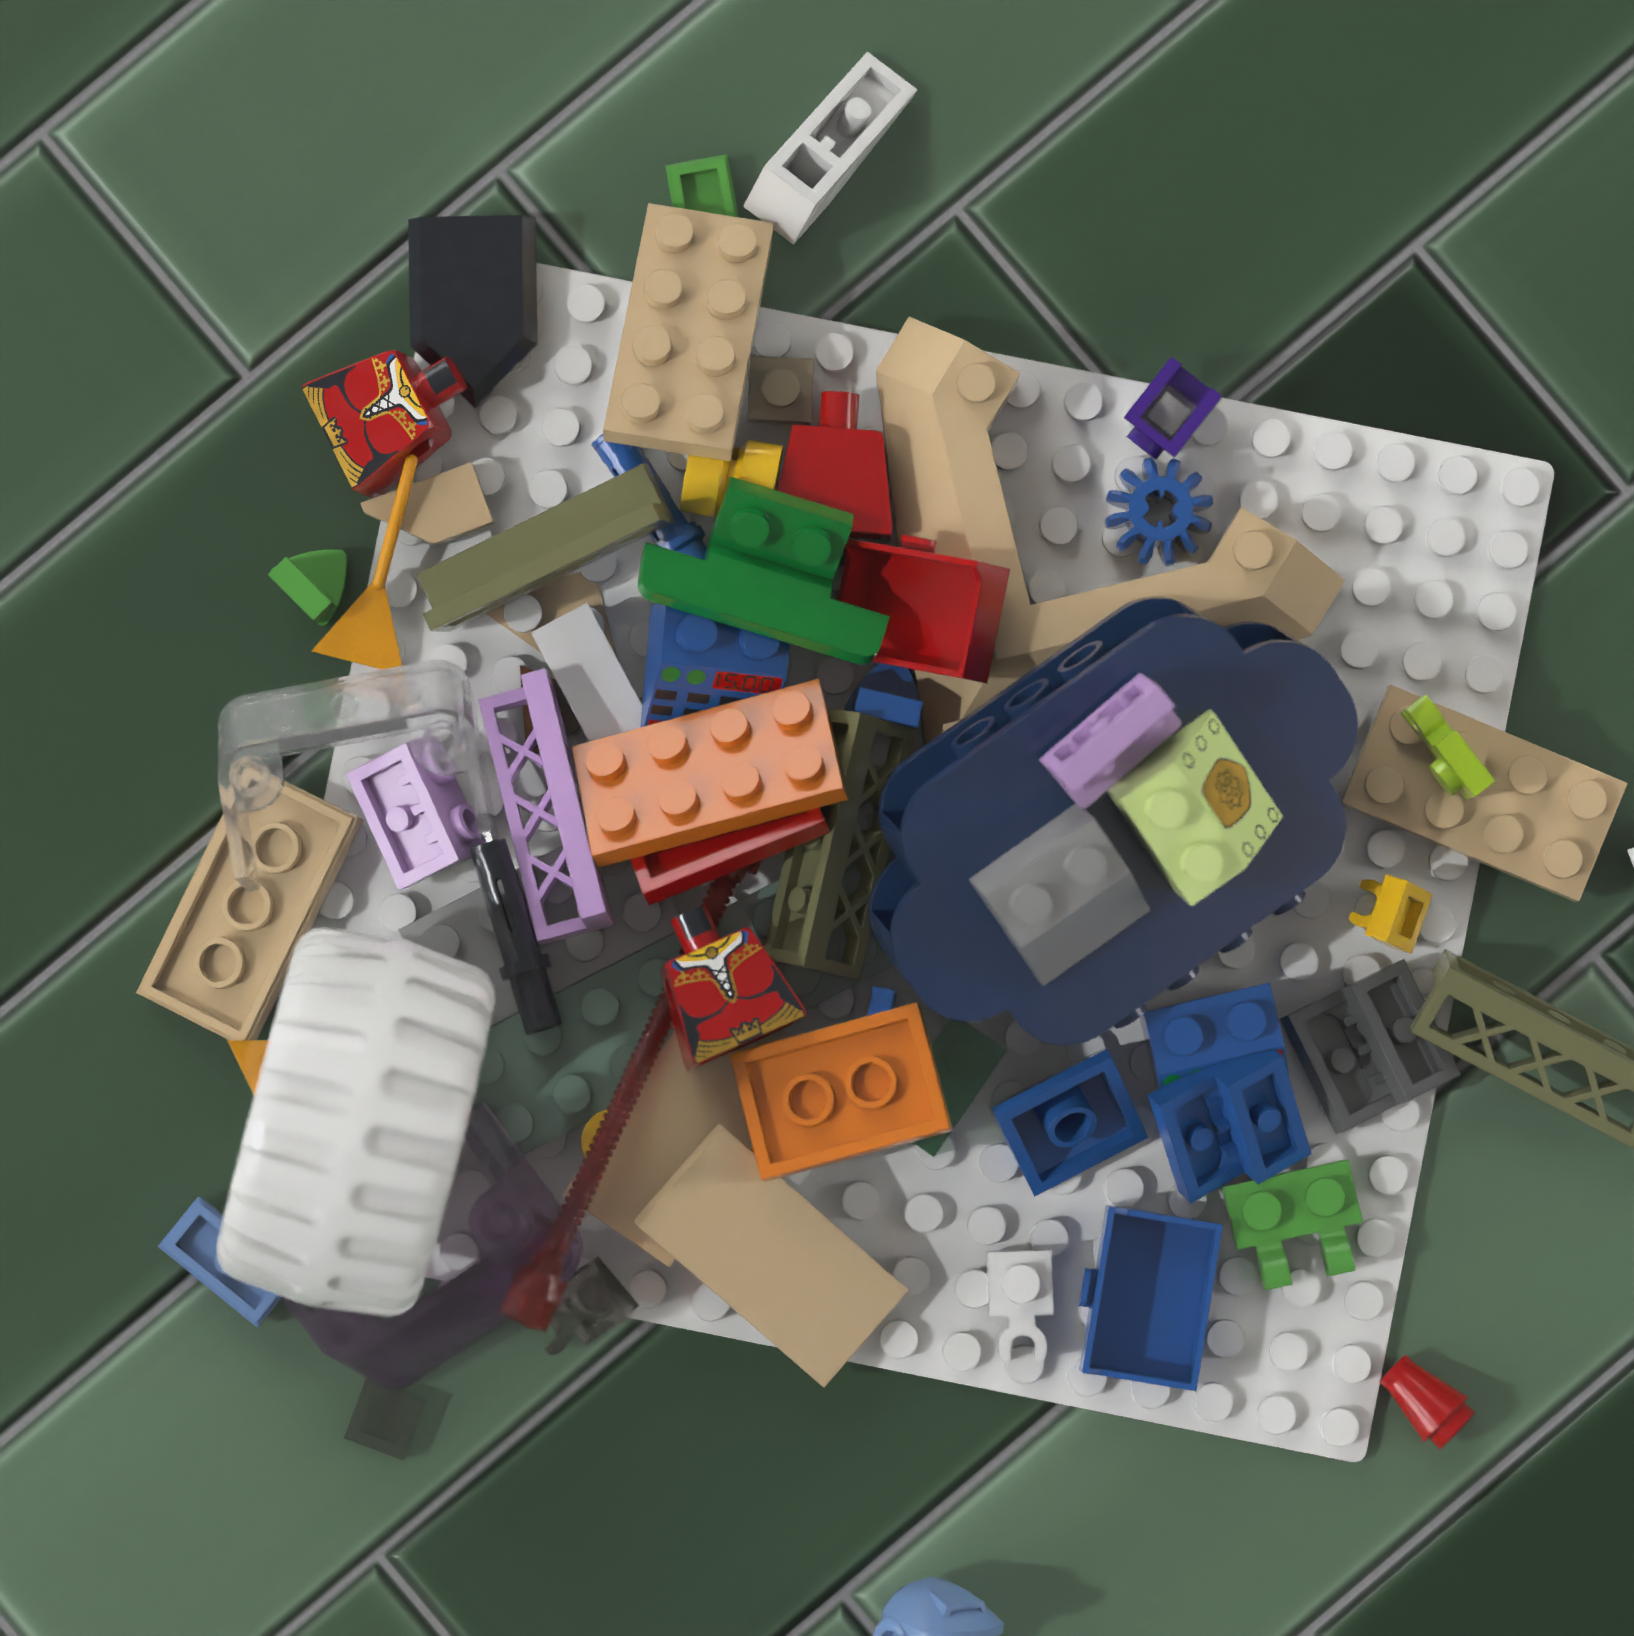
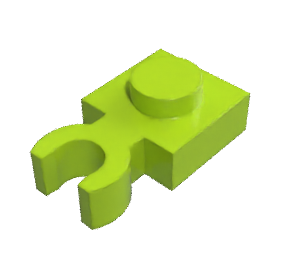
[1401,694,1495,800]

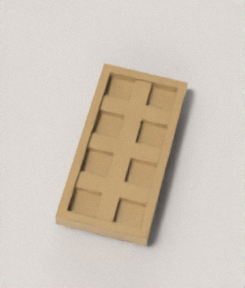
[603,203,774,461]
[1341,684,1628,902]

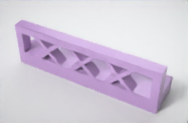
[478,668,615,945]

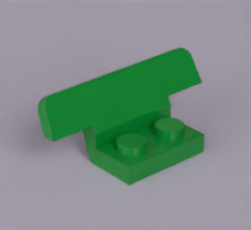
[637,476,890,664]

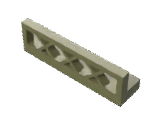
[417,463,675,632]
[764,708,916,981]
[1410,949,1634,1149]

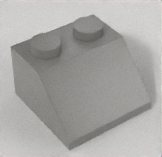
[968,804,1150,986]

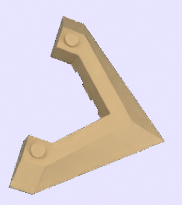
[876,317,1345,745]

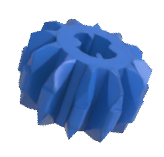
[1105,457,1213,567]

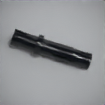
[470,838,562,1035]

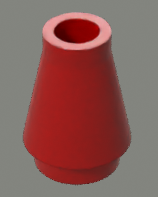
[1379,1354,1476,1450]

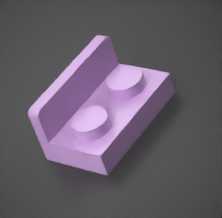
[1039,673,1181,808]
[346,735,485,890]

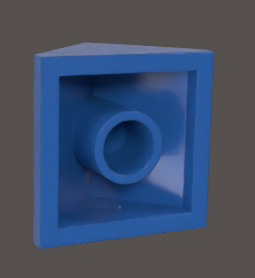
[989,1049,1148,1197]

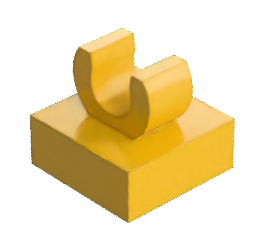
[1348,874,1433,954]

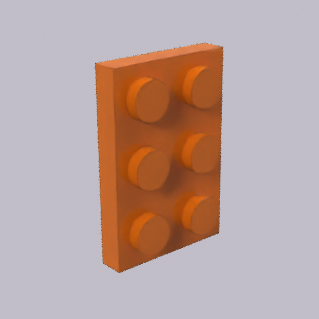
[729,1002,953,1182]

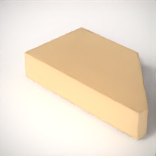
[360,462,495,546]

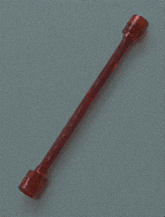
[498,860,763,1333]

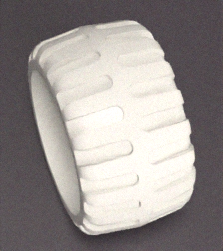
[217,928,495,1317]

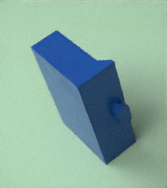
[1079,1205,1223,1391]

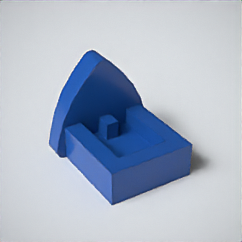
[844,663,923,731]

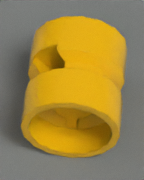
[680,439,783,518]

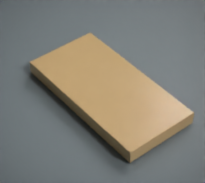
[136,763,364,1040]
[563,1030,792,1268]
[633,1123,909,1388]

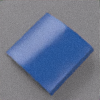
[1147,1050,1311,1203]

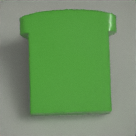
[268,549,347,626]

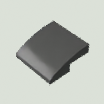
[1280,959,1461,1134]

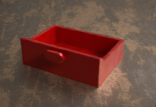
[837,535,1010,684]

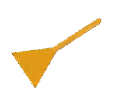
[311,454,418,675]

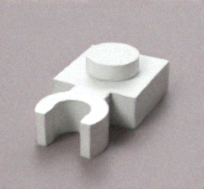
[986,1249,1054,1362]

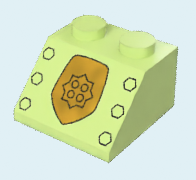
[1106,709,1283,907]

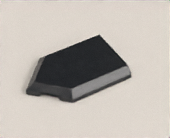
[408,215,538,409]

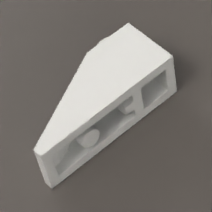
[743,51,917,245]

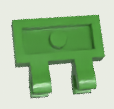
[1221,1159,1363,1290]

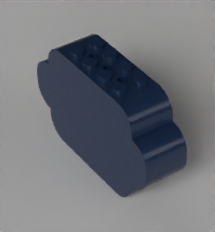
[869,596,1358,1045]

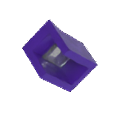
[1124,356,1222,460]

